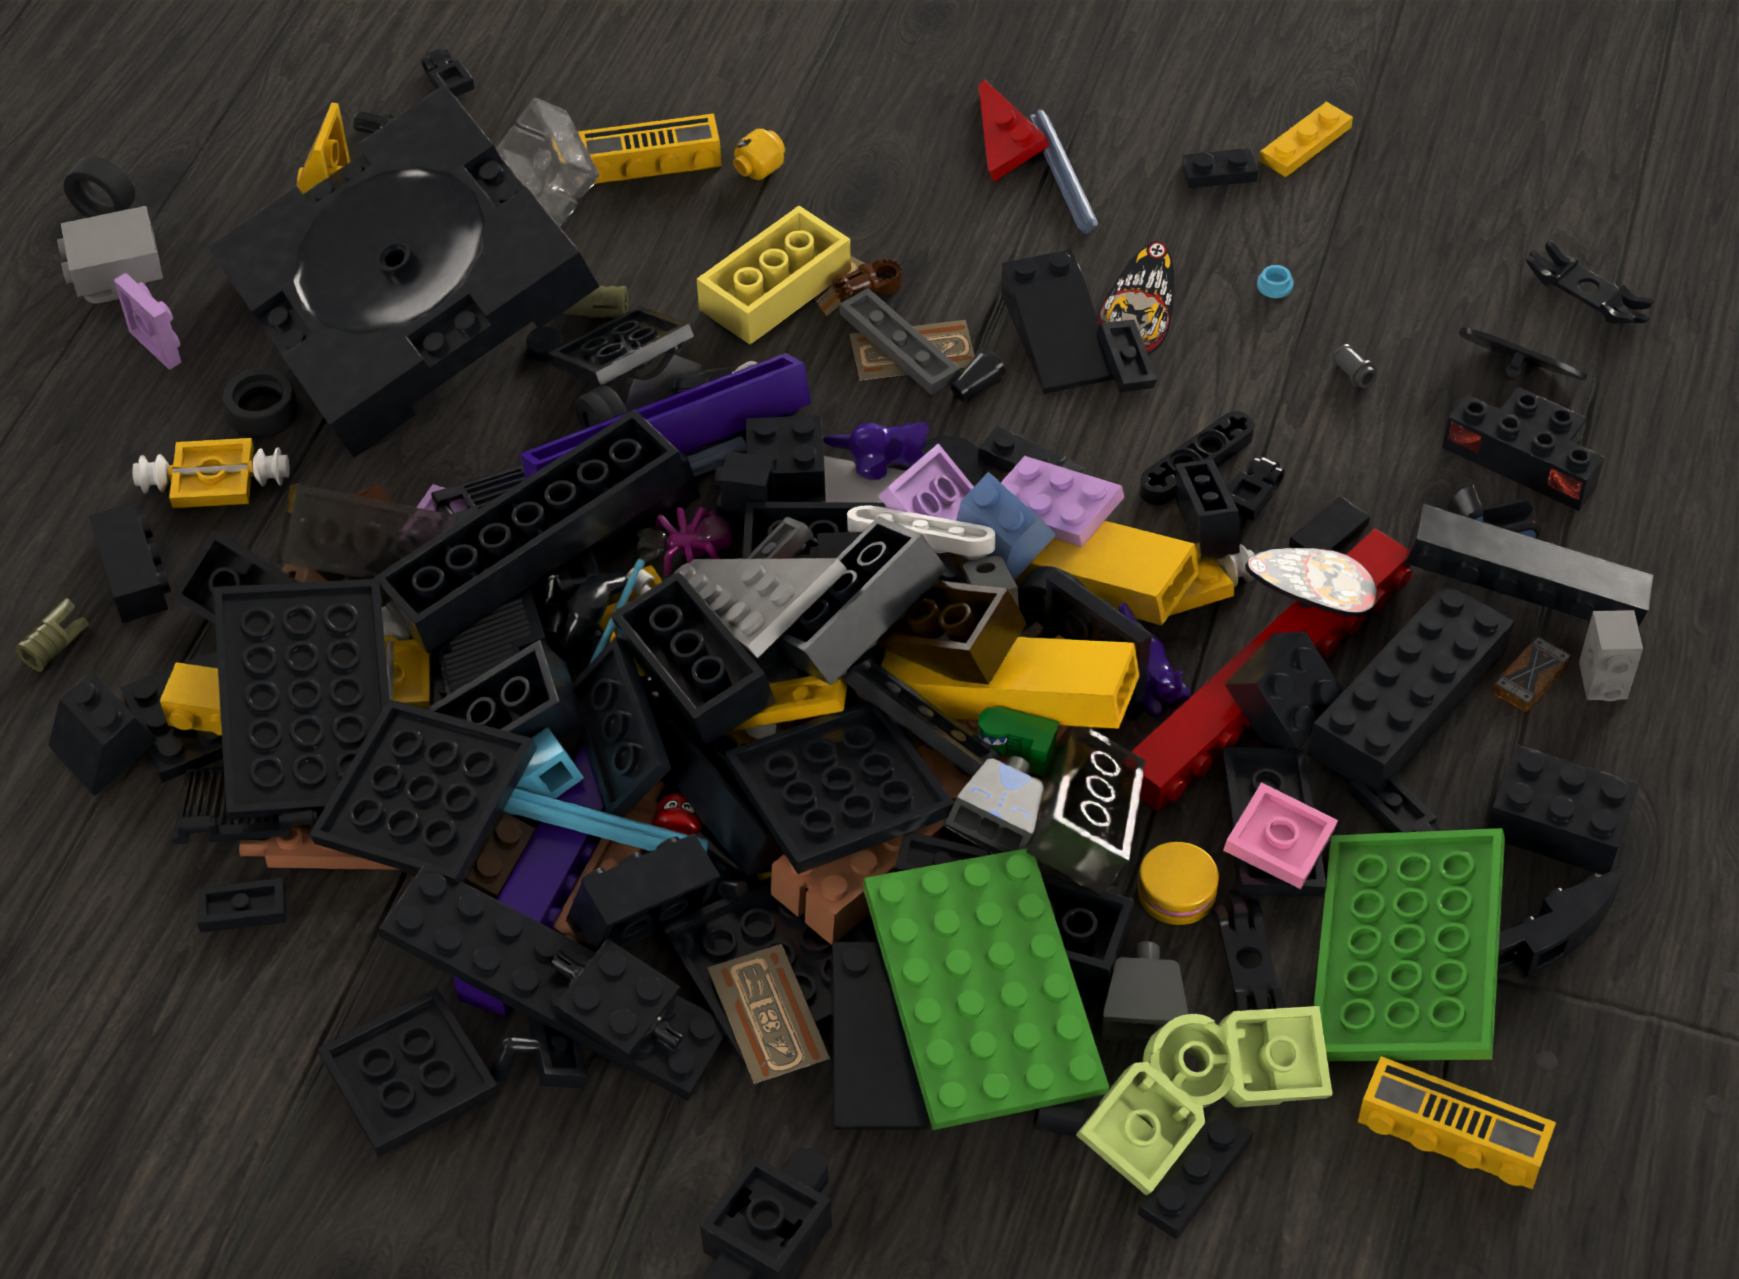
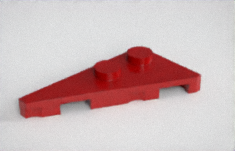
[978,80,1049,182]

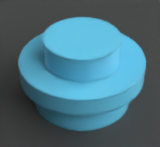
[1257,265,1294,298]

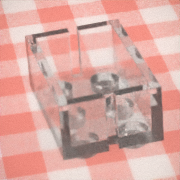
[496,97,600,226]

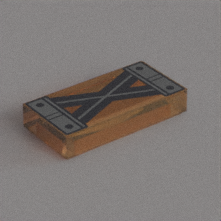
[1492,635,1572,713]

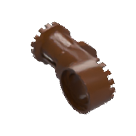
[832,258,902,303]

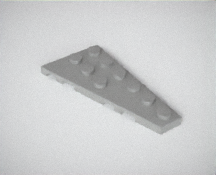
[674,558,848,658]

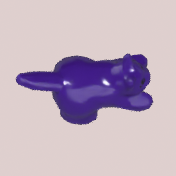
[823,422,929,480]
[1118,603,1191,718]

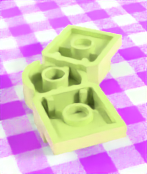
[1076,1006,1333,1195]

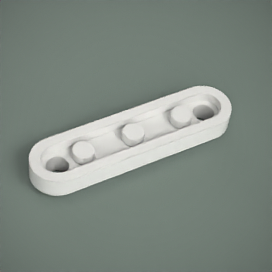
[847,506,995,560]

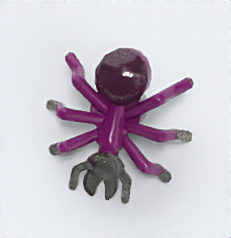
[636,507,733,581]

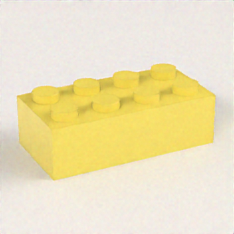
[697,206,851,345]

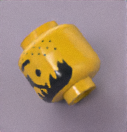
[733,129,785,180]

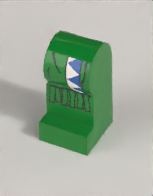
[977,706,1059,777]

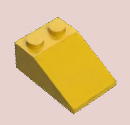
[297,103,350,194]

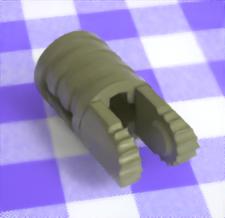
[563,285,628,318]
[15,598,89,672]

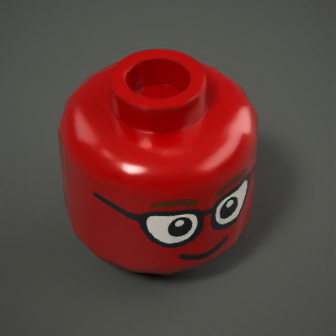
[651,793,705,836]

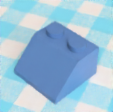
[956,472,1056,580]

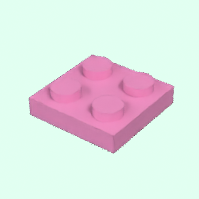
[1223,782,1338,889]

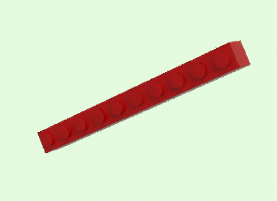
[1120,528,1412,812]

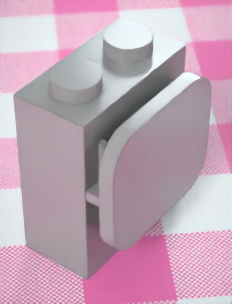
[57,206,163,303]

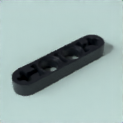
[1139,411,1255,505]

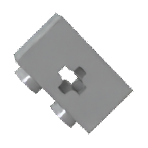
[1579,610,1643,701]

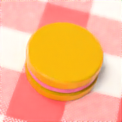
[1138,842,1219,925]

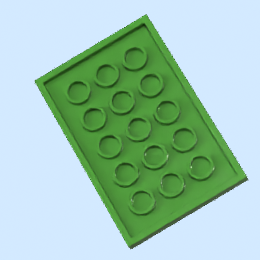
[1314,828,1505,1062]
[862,847,1109,1130]

